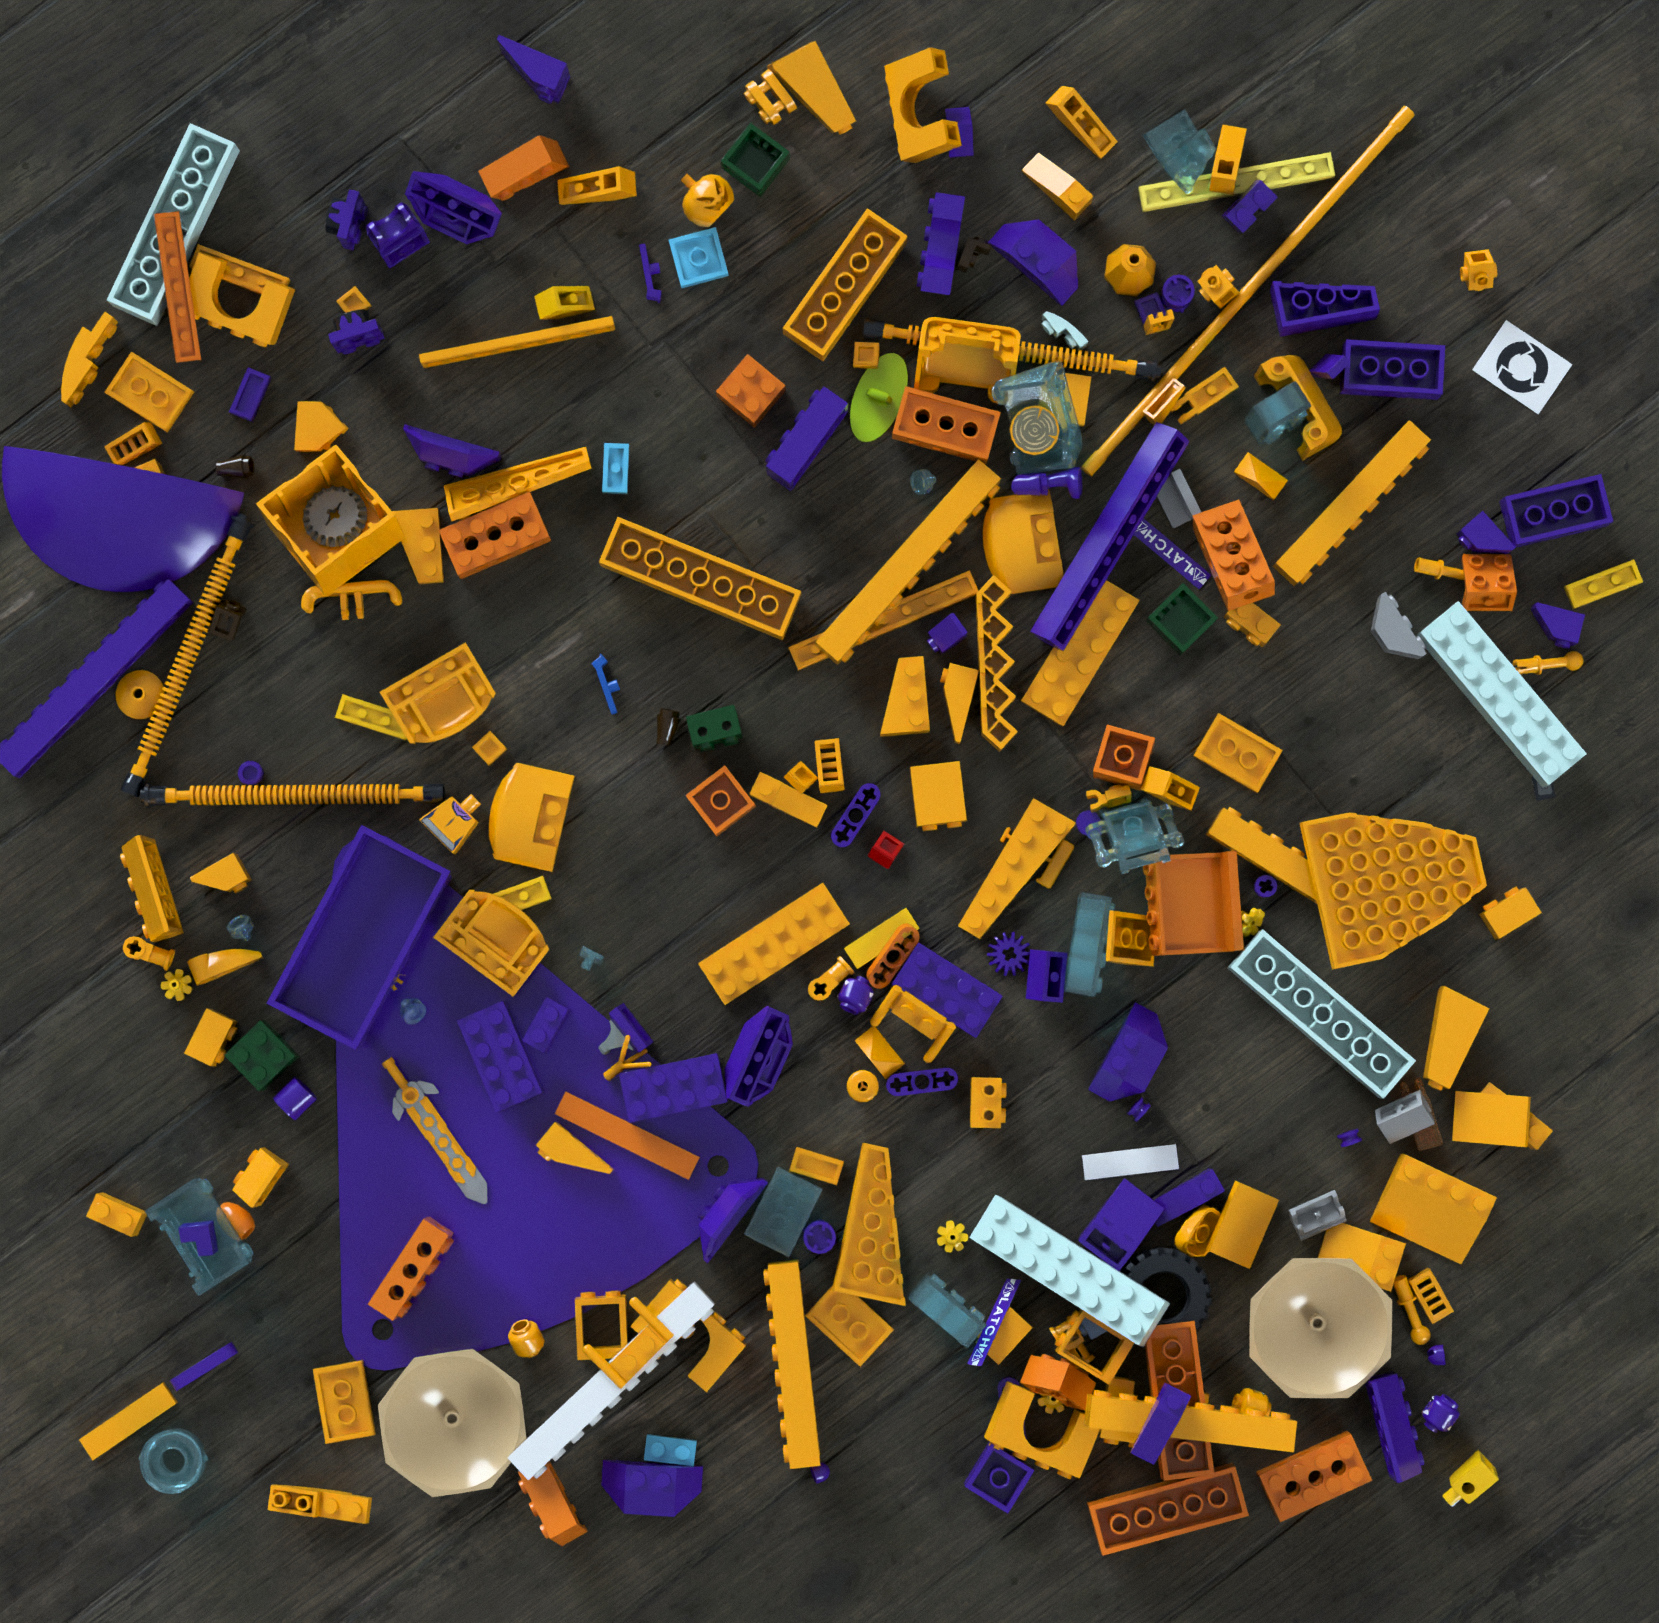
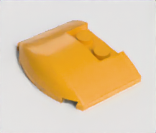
[983,489,1064,595]
[380,642,496,744]
[489,763,575,872]
[433,889,549,997]

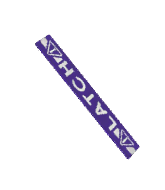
[1134,518,1211,589]
[967,1278,1021,1366]

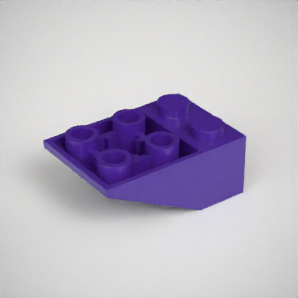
[1078,1178,1164,1271]

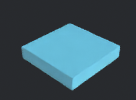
[669,227,729,288]

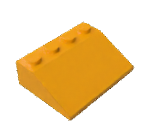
[120,835,184,943]
[1370,1154,1497,1264]

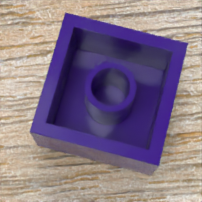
[964,1441,1034,1514]

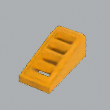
[104,422,162,465]
[814,738,845,793]
[1408,1268,1454,1324]

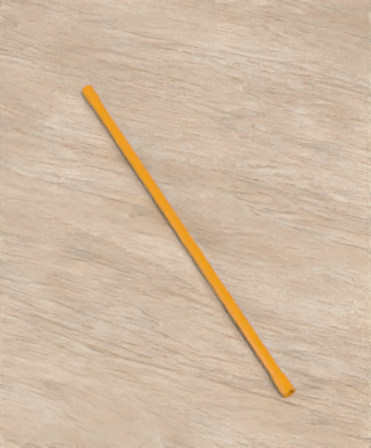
[1081,106,1415,477]

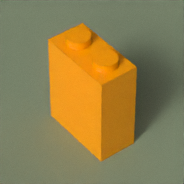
[910,761,967,831]

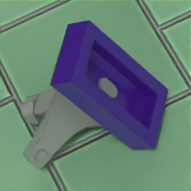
[599,1003,654,1055]

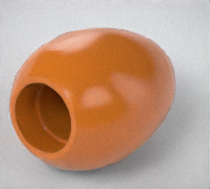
[217,1202,255,1240]

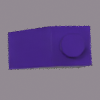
[1457,511,1516,554]
[1531,602,1585,648]
[927,613,968,655]

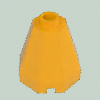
[1104,244,1156,296]

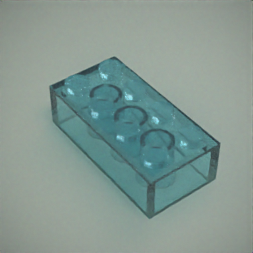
[1064,892,1115,997]

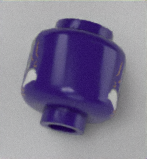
[837,976,874,1015]
[1422,1394,1460,1433]

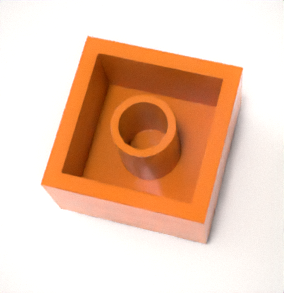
[716,354,786,428]
[1093,725,1155,791]
[685,765,756,837]

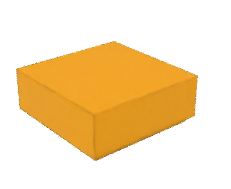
[336,286,371,313]
[853,342,880,369]
[472,731,507,766]
[784,761,818,794]

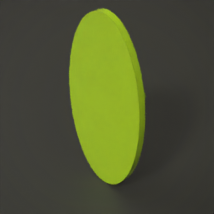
[850,353,908,442]

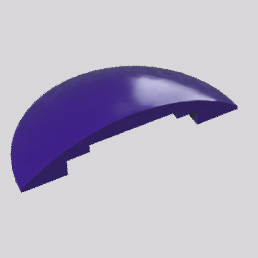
[2,446,245,592]

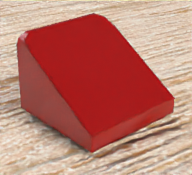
[868,831,904,869]

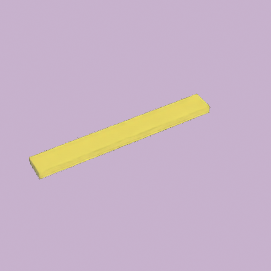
[1138,152,1335,212]

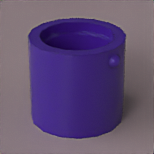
[1160,274,1195,313]
[273,1076,317,1120]
[803,1220,837,1254]

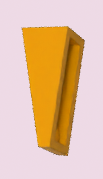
[1143,378,1186,425]

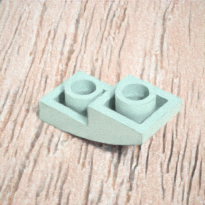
[1041,311,1088,351]

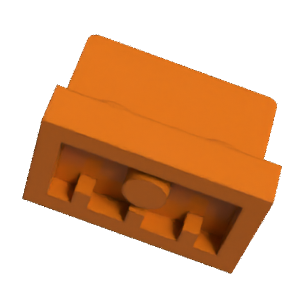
[1462,554,1517,611]

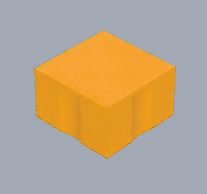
[256,445,405,597]

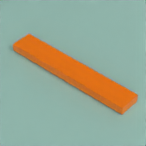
[154,211,201,363]
[555,1091,700,1180]

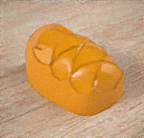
[1175,1204,1221,1257]

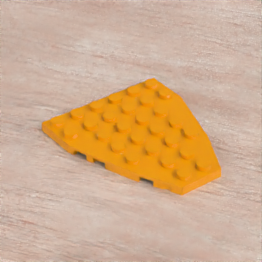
[1299,812,1487,970]

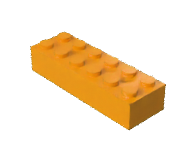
[783,208,908,361]

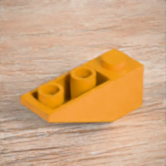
[1209,125,1247,195]

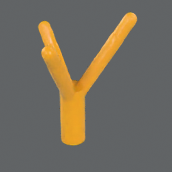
[603,1035,652,1081]

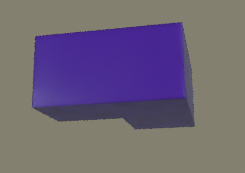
[178,1220,218,1257]

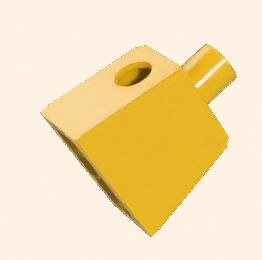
[1442,1450,1499,1507]

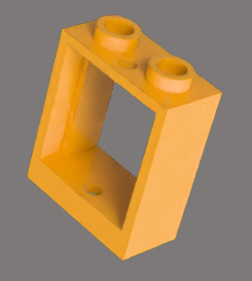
[575,1291,628,1360]
[1055,1309,1134,1385]

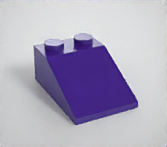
[497,35,570,104]

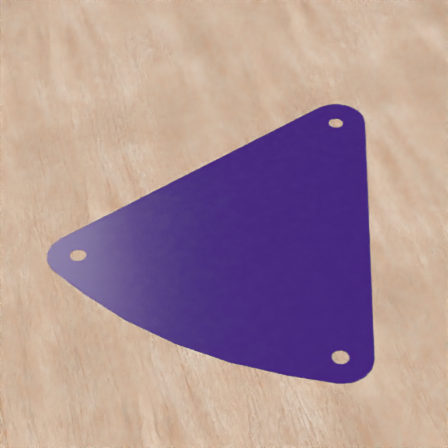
[332,836,759,1371]

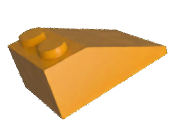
[1106,910,1154,966]
[1317,1223,1406,1292]

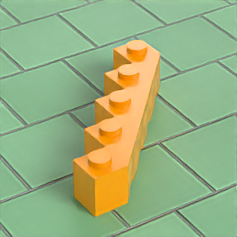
[976,575,1018,752]

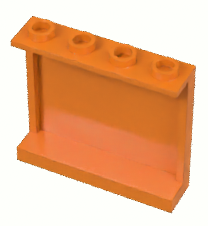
[1143,851,1244,956]

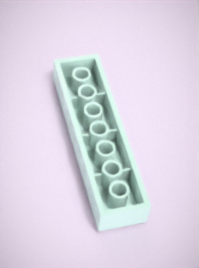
[107,123,240,326]
[1416,601,1587,788]
[1227,930,1416,1099]
[969,1195,1170,1347]

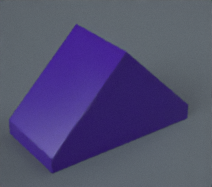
[945,107,974,158]

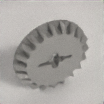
[302,485,367,547]

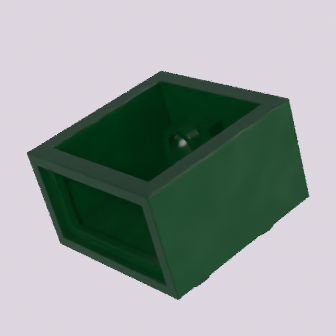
[721,122,790,198]
[1146,583,1218,656]
[686,705,743,752]
[224,1020,299,1091]

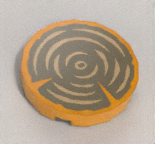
[1009,405,1059,455]

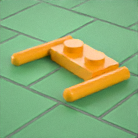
[870,985,956,1063]
[583,1297,674,1389]

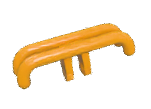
[301,580,402,620]

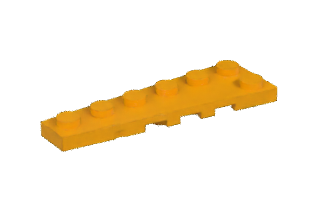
[444,447,591,522]
[958,798,1076,939]

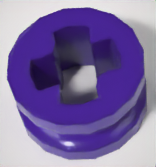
[1254,875,1277,898]
[1127,1097,1151,1122]
[1337,1128,1362,1148]

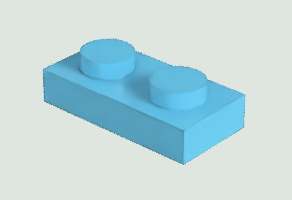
[602,443,629,494]
[644,1434,697,1466]

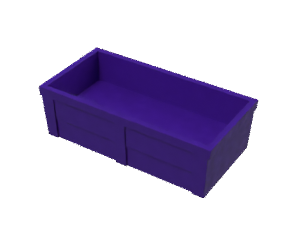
[266,825,452,1050]

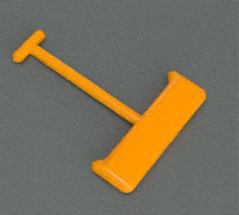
[1000,827,1074,889]

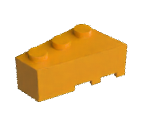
[880,656,930,737]

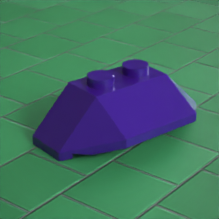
[405,171,502,244]
[988,219,1078,306]
[403,424,501,479]
[1088,1002,1168,1102]
[724,1006,793,1107]
[698,1178,768,1263]
[601,1460,703,1517]

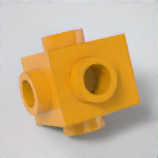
[1460,249,1497,291]
[1197,265,1240,309]

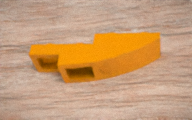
[61,312,118,408]
[268,1484,372,1524]

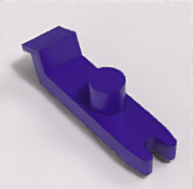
[639,244,662,304]

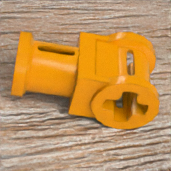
[123,936,175,971]
[808,956,855,1001]
[1049,1315,1095,1369]

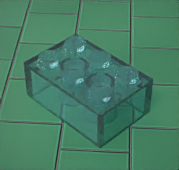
[1244,381,1311,445]
[744,1166,823,1257]
[908,1273,987,1349]

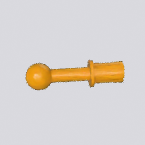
[1414,557,1464,580]
[1513,651,1584,675]
[1393,1275,1431,1345]

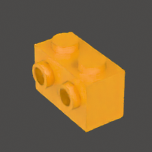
[1223,603,1281,647]
[970,1077,1006,1128]

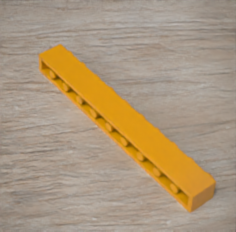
[815,459,1001,665]

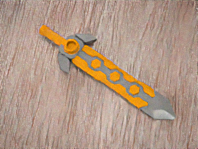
[382,1057,487,1204]

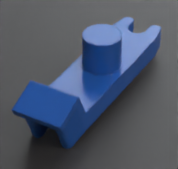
[591,654,620,714]

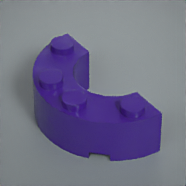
[916,192,965,295]

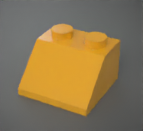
[232,1147,289,1208]

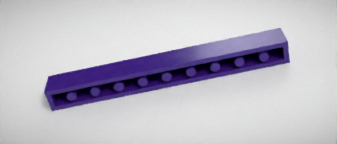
[1030,422,1190,651]
[0,579,194,778]

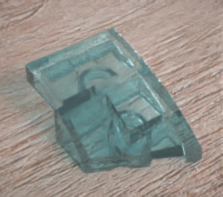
[1143,110,1216,194]

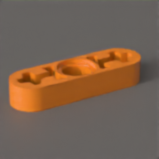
[866,923,920,989]

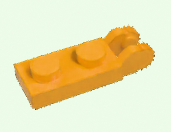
[1171,367,1239,424]

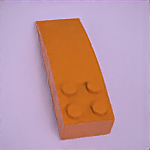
[1145,1321,1215,1481]

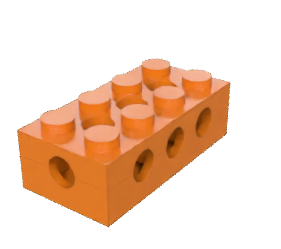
[892,386,1001,464]
[439,491,551,579]
[1192,500,1275,611]
[368,1216,454,1321]
[1256,1431,1372,1522]

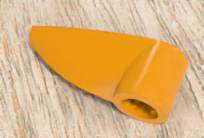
[187,949,263,985]

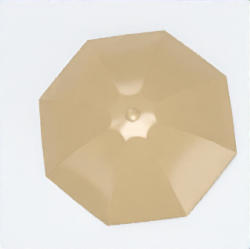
[1249,1258,1392,1398]
[378,1349,526,1497]

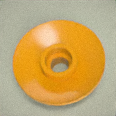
[115,670,165,719]

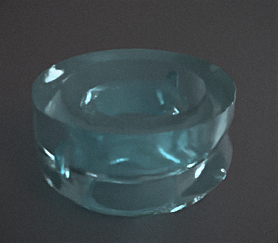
[138,1428,209,1494]

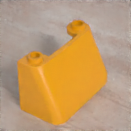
[914,317,1021,406]
[1254,355,1342,461]

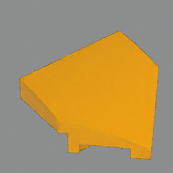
[294,401,349,452]

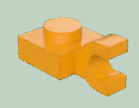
[1086,785,1131,813]

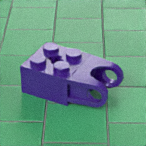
[366,202,430,269]

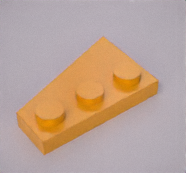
[392,508,444,584]

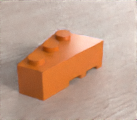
[478,135,570,201]
[518,1461,588,1546]

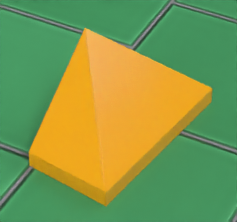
[1233,452,1288,501]
[855,1026,905,1079]

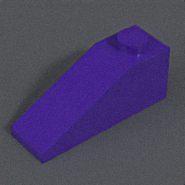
[1154,1168,1225,1227]
[1130,1383,1191,1465]

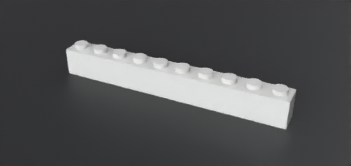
[508,1281,715,1480]

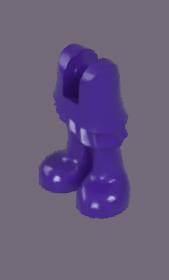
[1011,467,1082,499]

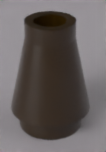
[216,454,255,479]
[656,708,681,746]

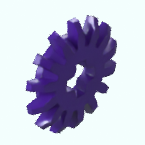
[987,932,1030,976]

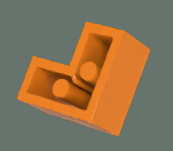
[1020,1354,1096,1410]

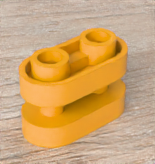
[744,69,797,126]

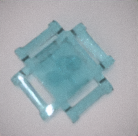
[1085,798,1185,874]

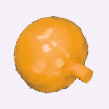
[680,174,734,227]

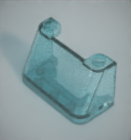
[992,361,1082,475]
[145,1177,254,1296]

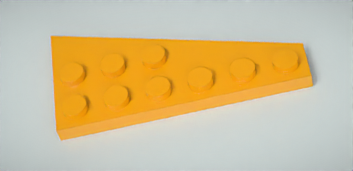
[832,1143,906,1306]

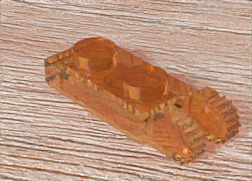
[1400,1078,1443,1151]

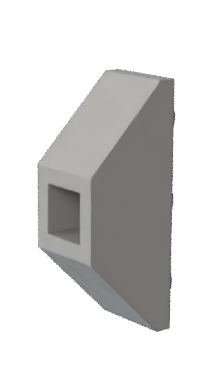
[1371,592,1427,659]

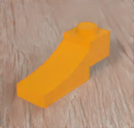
[749,772,828,828]

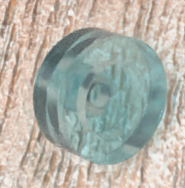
[910,469,936,495]
[227,915,254,941]
[578,946,605,971]
[400,998,426,1024]

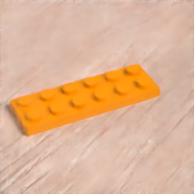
[1021,580,1140,727]
[698,883,850,1005]

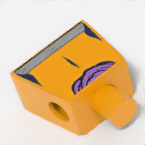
[420,794,481,854]

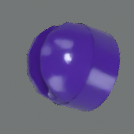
[1427,1345,1446,1365]
[810,1462,830,1484]

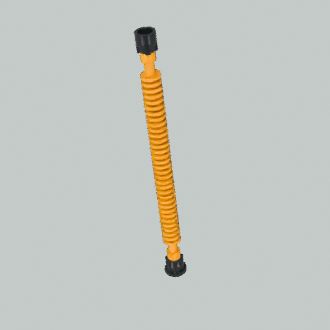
[863,318,1162,383]
[120,513,255,797]
[140,783,445,808]

